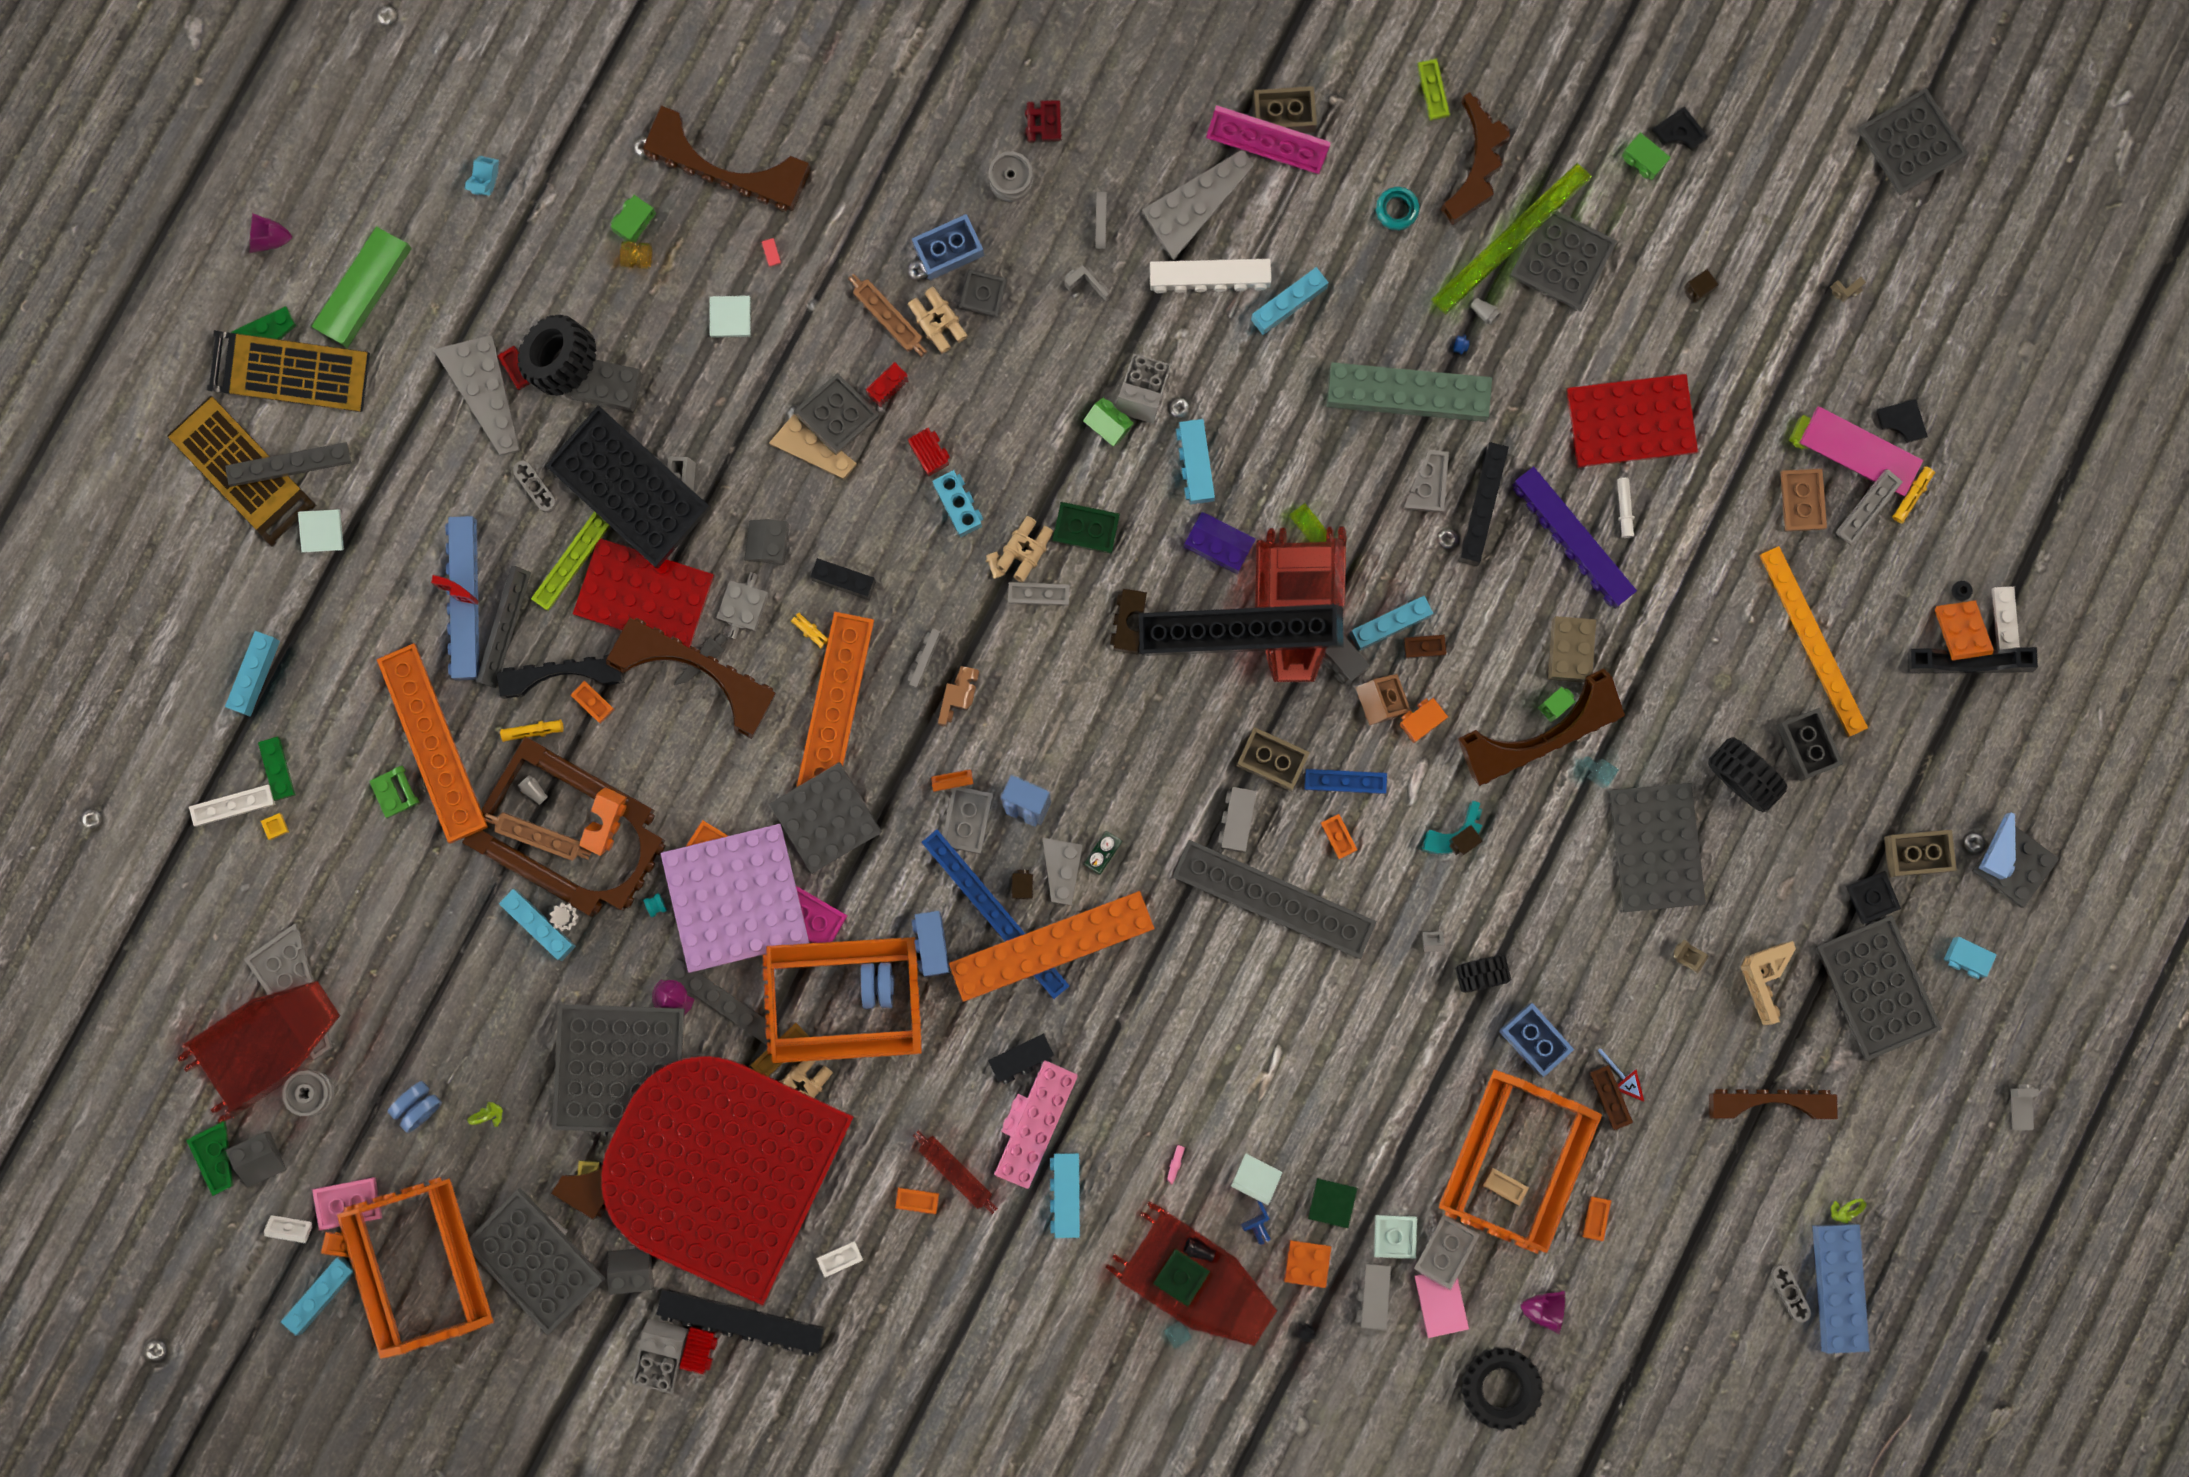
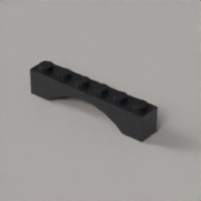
[1458,442,1509,567]
[1907,647,2038,674]
[497,654,625,699]

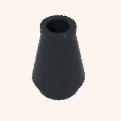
[1183,1237,1216,1262]

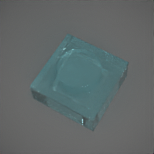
[1163,1319,1192,1349]

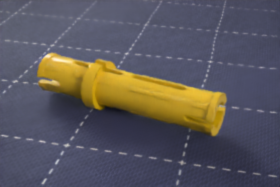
[1892,466,1936,523]
[500,719,564,742]

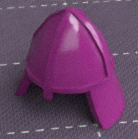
[249,213,292,254]
[652,979,694,1015]
[1520,1291,1566,1334]

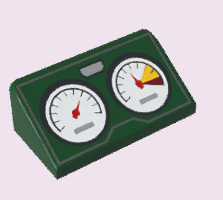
[1083,831,1123,875]

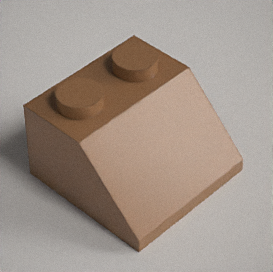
[1356,674,1411,726]

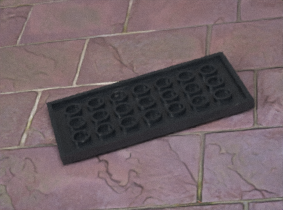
[545,405,712,569]

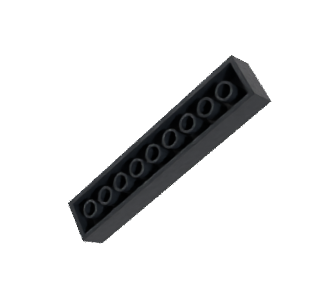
[1139,604,1344,656]

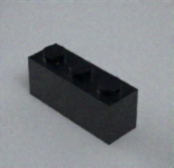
[810,558,876,600]
[988,1033,1054,1085]

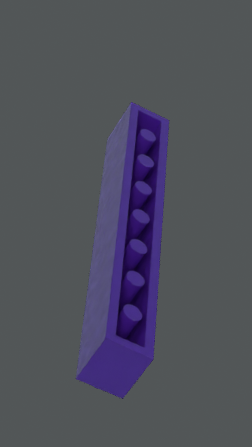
[1512,466,1637,609]

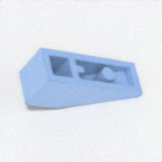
[1979,812,2016,880]

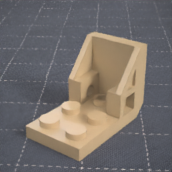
[1741,941,1796,1025]

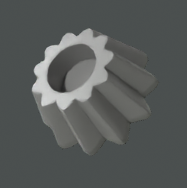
[549,902,579,932]

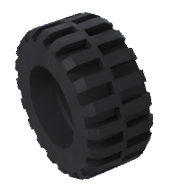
[518,314,597,396]
[1708,737,1788,812]

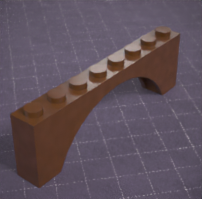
[643,106,811,212]
[606,618,776,739]
[1458,668,1625,786]
[551,1168,606,1220]

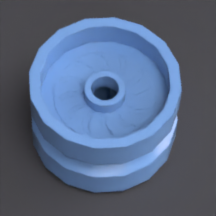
[861,962,894,1009]
[387,1081,442,1133]

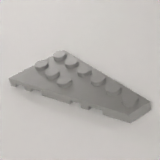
[1142,150,1254,261]
[433,335,520,456]
[244,923,333,1060]

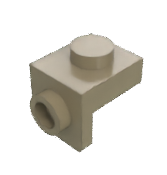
[1831,277,1866,302]
[1673,940,1709,973]

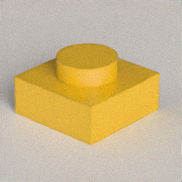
[261,813,289,840]

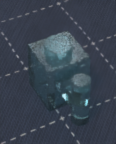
[1580,756,1619,789]

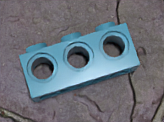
[932,470,983,538]

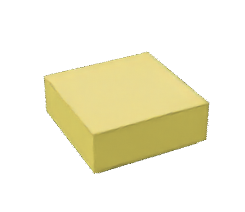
[578,1161,600,1175]

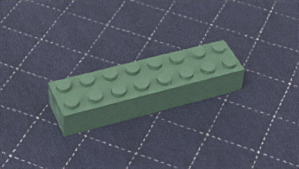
[1326,362,1492,422]

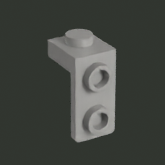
[1064,265,1109,302]
[2010,1084,2039,1130]

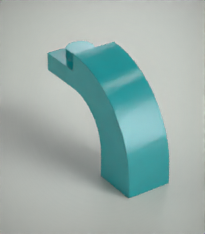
[1421,801,1482,855]

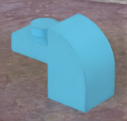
[465,156,499,196]

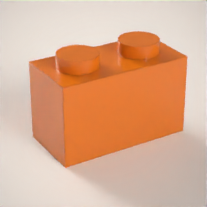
[1399,698,1448,743]

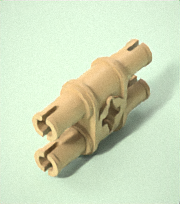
[908,287,968,354]
[996,516,1054,583]
[779,1060,833,1098]

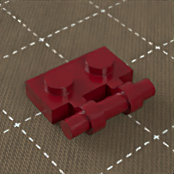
[1025,100,1062,143]

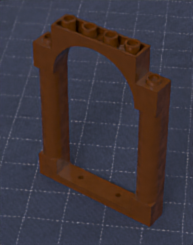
[462,736,666,917]

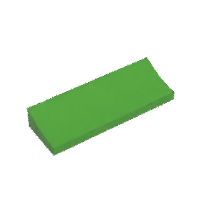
[311,226,412,348]

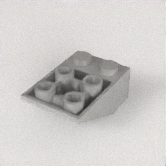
[1116,353,1172,424]
[632,1319,689,1394]

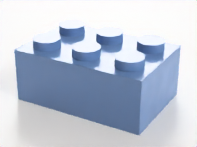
[912,214,984,280]
[912,911,950,977]
[1499,1003,1574,1077]

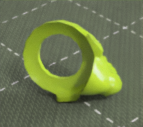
[467,1102,503,1127]
[1830,1198,1867,1223]

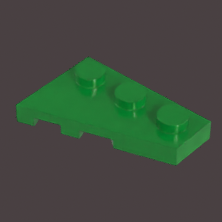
[231,306,296,340]
[186,1121,233,1196]

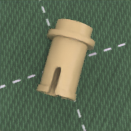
[986,552,1006,579]

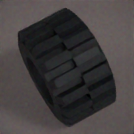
[1455,955,1511,993]

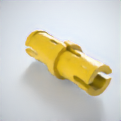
[791,612,828,649]

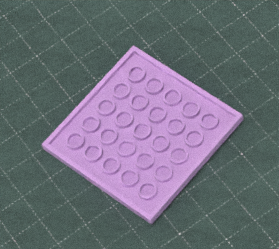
[661,824,809,973]

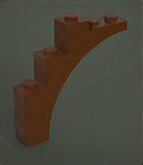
[1441,92,1511,225]

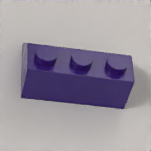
[1184,512,1256,575]

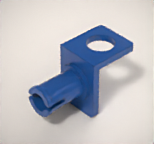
[1241,1199,1271,1245]

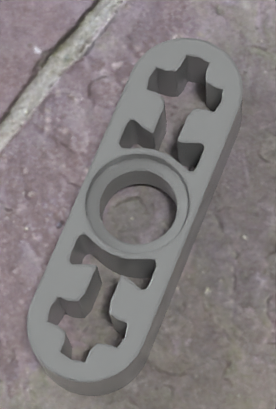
[1095,192,1107,249]
[513,461,557,513]
[1771,1265,1811,1322]

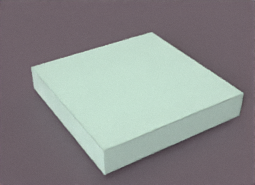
[710,296,751,337]
[298,509,344,552]
[1231,1154,1282,1205]
[1374,1215,1417,1259]

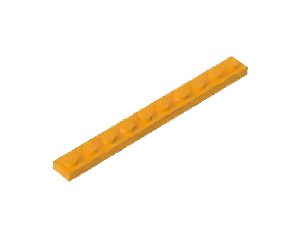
[1759,546,1868,737]

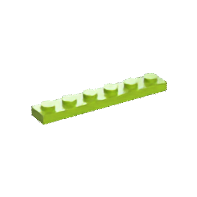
[531,511,610,612]

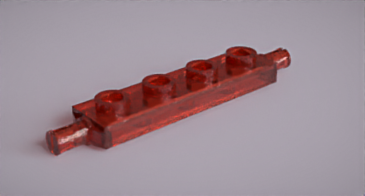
[913,1130,998,1214]

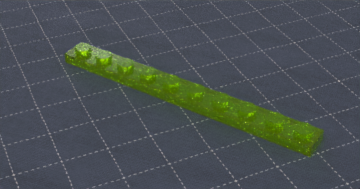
[1431,163,1592,315]

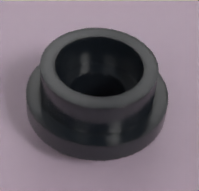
[1952,581,1973,601]
[1296,1323,1316,1342]

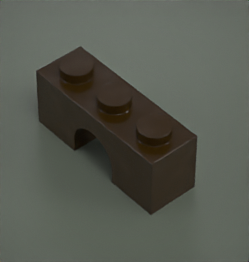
[1110,589,1147,655]

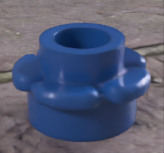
[1454,335,1469,355]

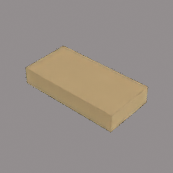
[1482,1168,1529,1206]

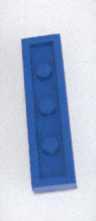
[1304,769,1387,794]

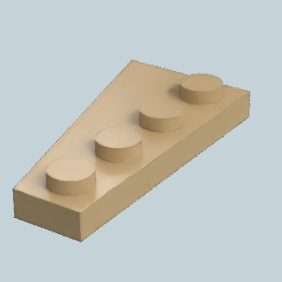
[769,414,857,480]

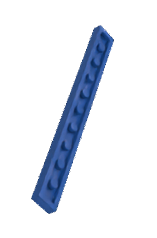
[921,829,1069,999]

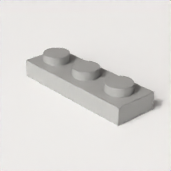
[1008,582,1070,606]
[908,629,941,690]

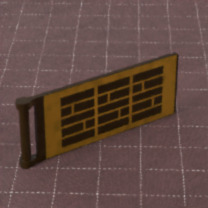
[167,396,317,547]

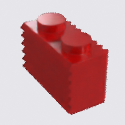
[866,362,908,407]
[907,428,950,477]
[679,1326,719,1375]

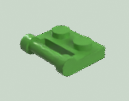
[369,766,420,819]

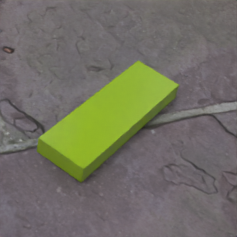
[1417,59,1450,121]

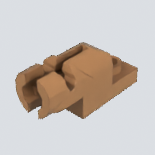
[938,666,979,727]

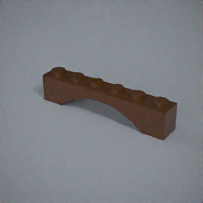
[1709,1089,1838,1119]

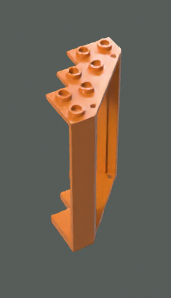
[763,937,922,1063]
[1438,1069,1602,1254]
[337,1177,494,1359]

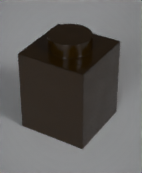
[1684,269,1719,303]
[1449,825,1483,857]
[1012,870,1033,900]

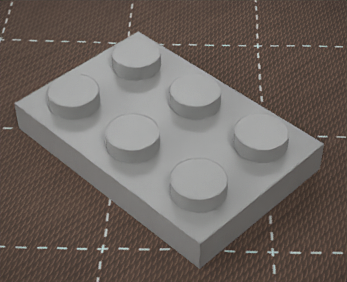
[943,787,993,854]
[1414,1214,1480,1290]

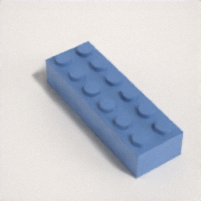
[1001,775,1051,827]
[1812,1223,1870,1354]

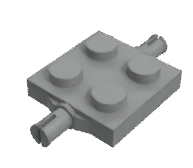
[717,572,769,640]

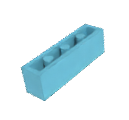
[1251,267,1328,335]
[1176,419,1215,505]
[1349,595,1434,652]
[225,631,280,717]
[499,889,576,961]
[1050,1153,1080,1238]
[281,1256,354,1336]

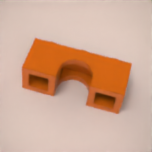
[579,787,627,856]

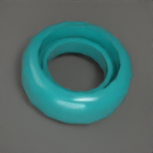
[1376,186,1420,231]

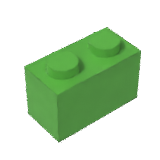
[1622,132,1671,181]
[610,195,656,245]
[1083,397,1134,447]
[1537,687,1575,722]

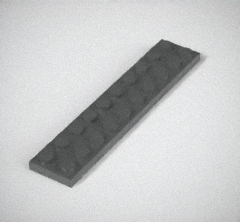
[1172,840,1377,959]

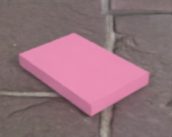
[312,1177,382,1231]
[1414,1274,1469,1338]

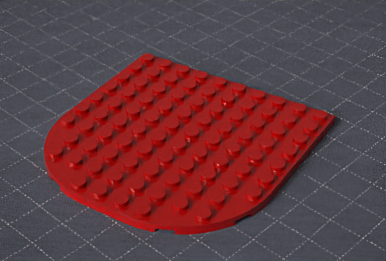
[601,1056,853,1306]

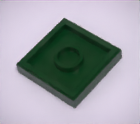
[1308,1178,1358,1228]
[1153,1248,1210,1307]

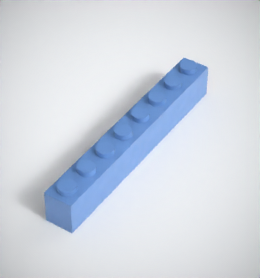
[445,516,480,681]

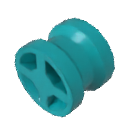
[643,893,667,918]

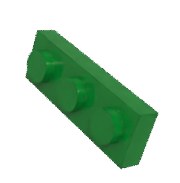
[258,736,296,801]

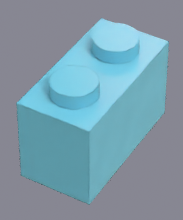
[1944,937,1997,979]

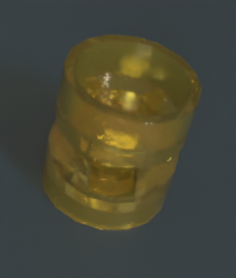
[620,241,652,269]

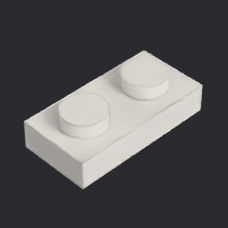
[264,1215,312,1243]
[816,1241,863,1277]

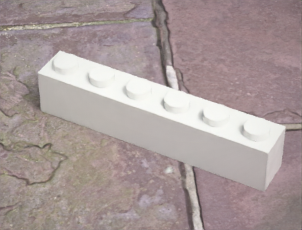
[1150,259,1271,293]

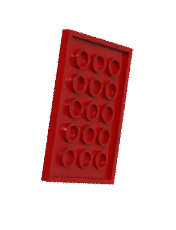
[1566,374,1698,468]
[573,538,715,648]

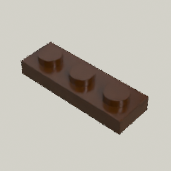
[1589,1065,1633,1131]

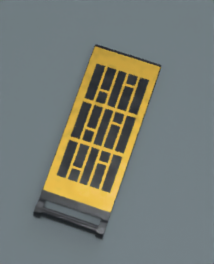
[206,330,370,412]

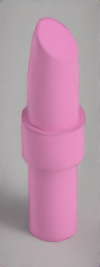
[1167,1145,1185,1185]

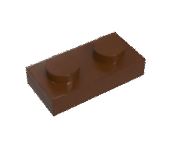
[1403,635,1447,659]

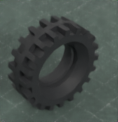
[1461,1347,1544,1431]

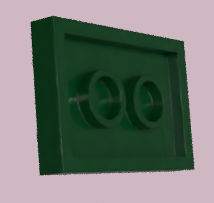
[1052,502,1120,554]

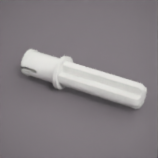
[1617,478,1635,538]

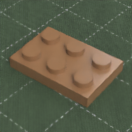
[1780,469,1827,532]

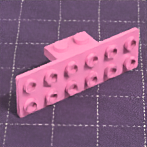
[995,1061,1078,1189]

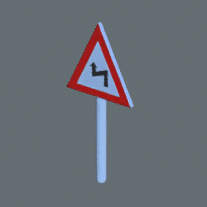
[1598,1048,1645,1102]

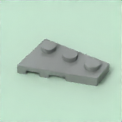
[1403,450,1449,513]
[1043,838,1083,906]

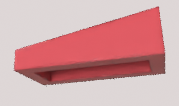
[761,238,781,267]

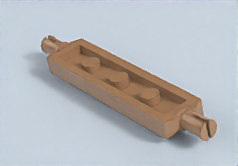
[848,274,927,357]
[484,812,591,861]

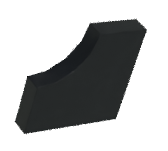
[1652,106,1708,150]
[1876,399,1928,443]

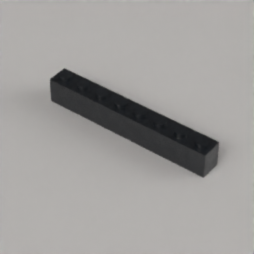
[656,1289,826,1356]

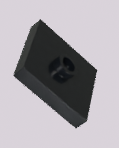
[1846,871,1901,924]

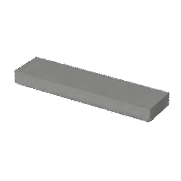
[1835,469,1903,545]

